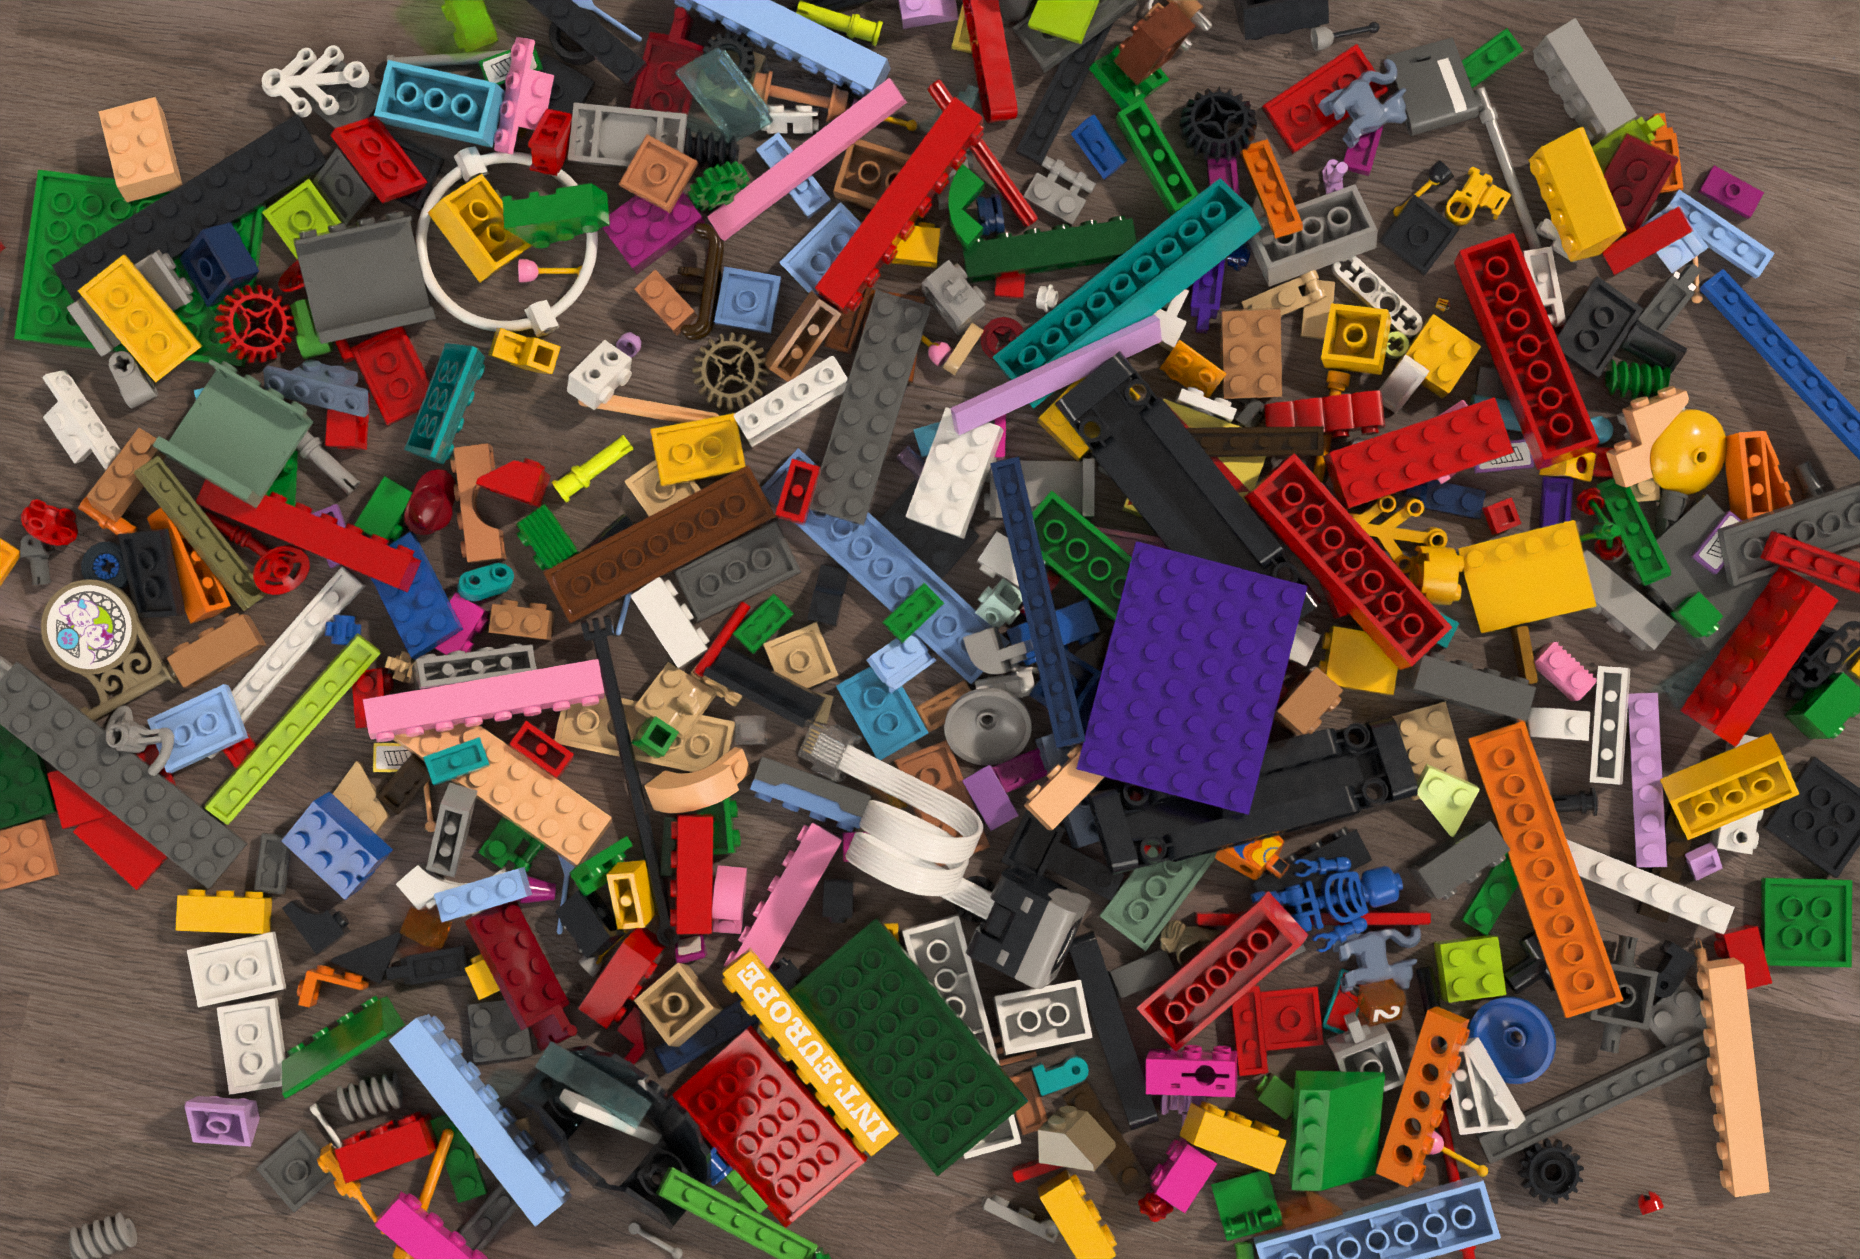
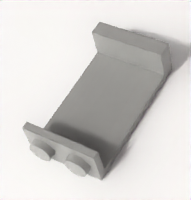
[66,250,193,357]
[984,457,1095,519]

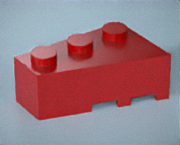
[578,927,666,1029]

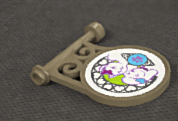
[41,580,178,722]

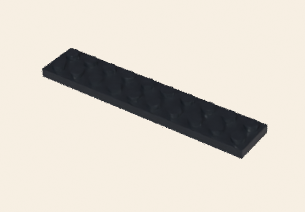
[52,114,327,302]

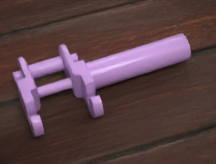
[1322,159,1348,194]

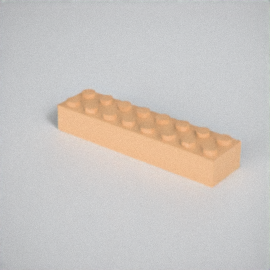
[393,723,612,867]

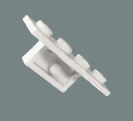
[42,370,121,470]

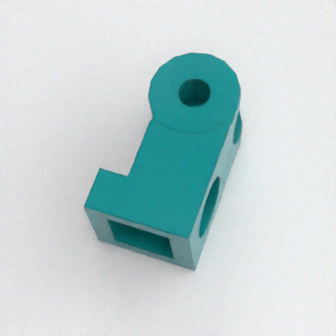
[1030,1055,1089,1096]

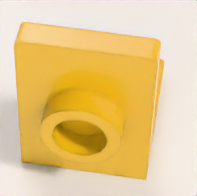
[1539,452,1596,482]

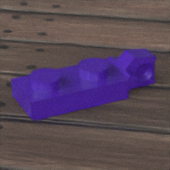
[1190,259,1225,334]

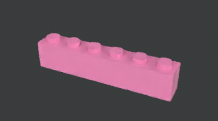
[724,822,843,969]

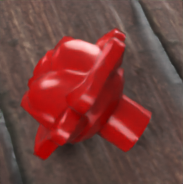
[1138,1192,1174,1222]

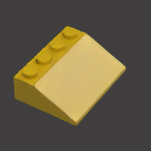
[1458,520,1597,634]

